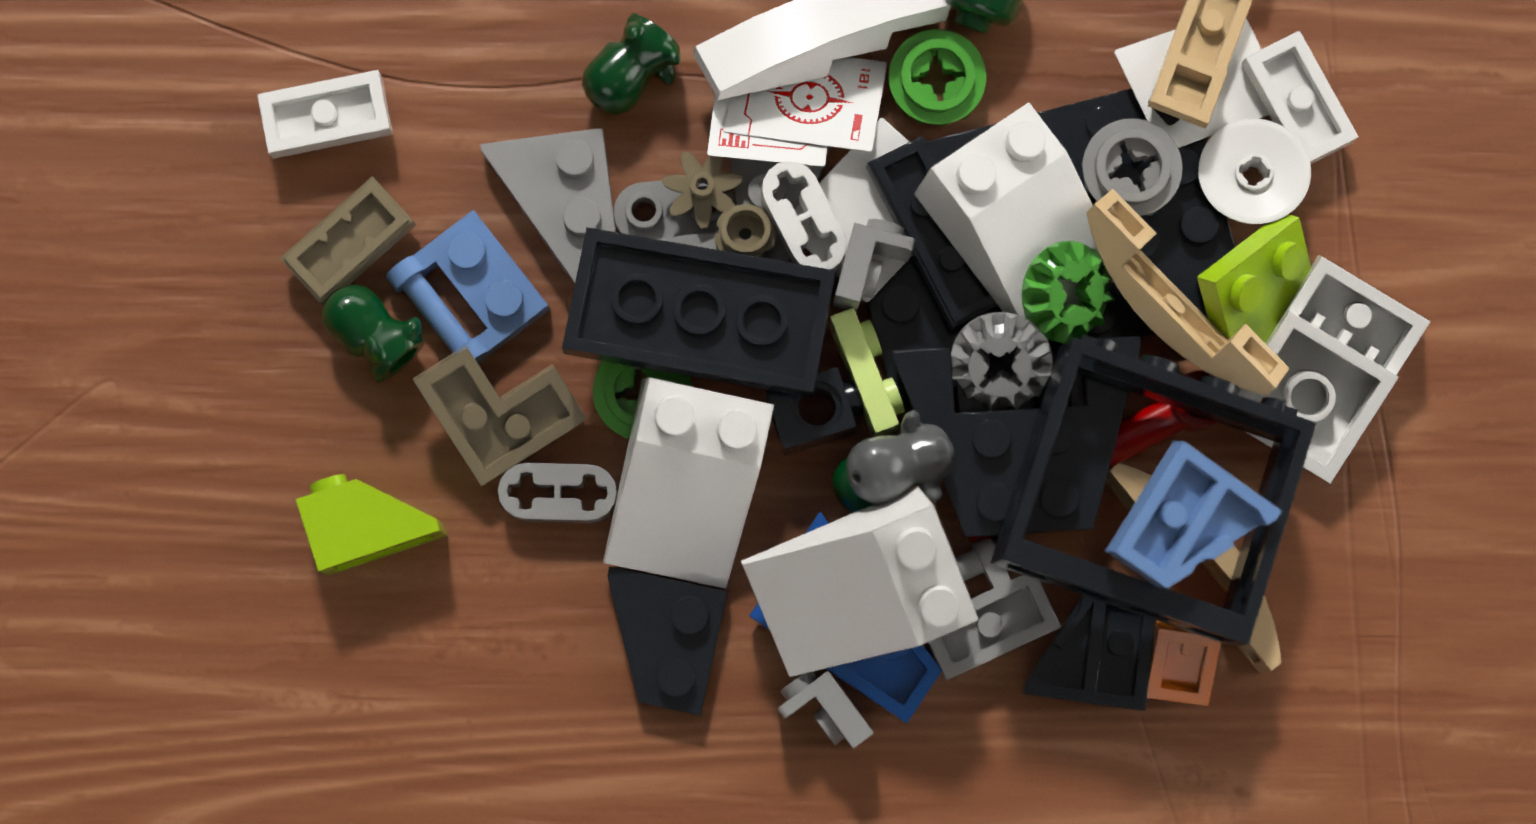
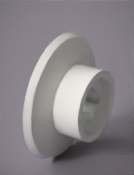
[1198,119,1311,224]

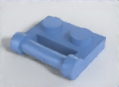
[386,210,550,365]

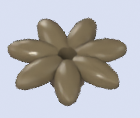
[662,151,743,229]

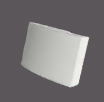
[1237,255,1430,483]

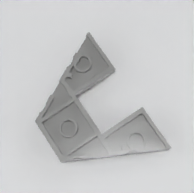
[481,128,831,370]

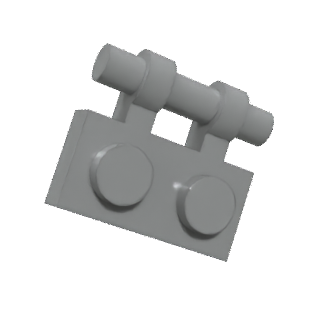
[927,538,1061,681]

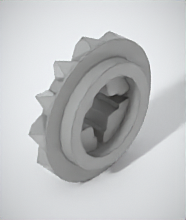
[1081,118,1182,216]
[951,312,1052,411]

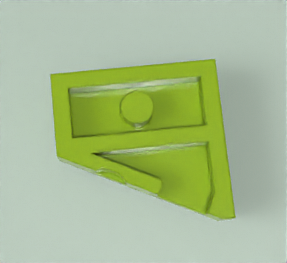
[1197,214,1311,344]

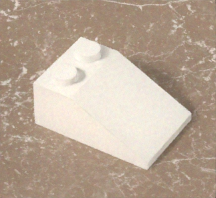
[914,102,1114,319]
[603,378,774,588]
[741,486,979,677]

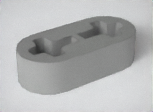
[498,463,618,523]

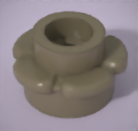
[715,204,776,258]

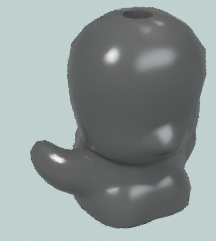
[846,410,955,504]

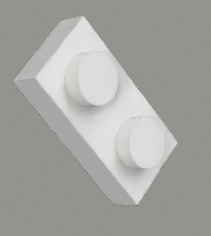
[1241,30,1358,165]
[257,70,393,159]

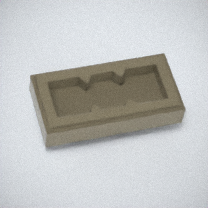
[280,176,416,306]

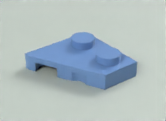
[1106,441,1282,588]

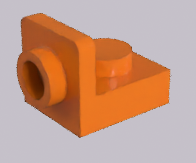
[1147,621,1221,706]

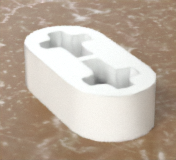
[760,161,847,270]

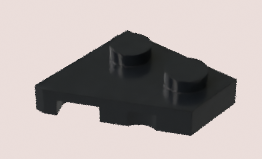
[607,566,728,716]
[1021,595,1156,711]

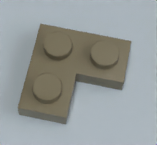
[413,345,587,486]

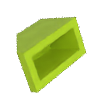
[296,474,448,576]

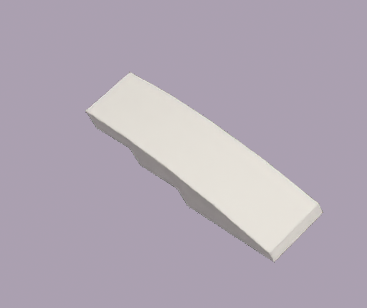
[693,0,951,100]

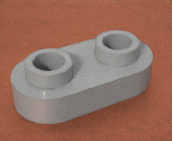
[614,180,737,239]

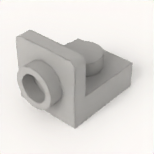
[832,219,915,312]
[777,671,874,748]

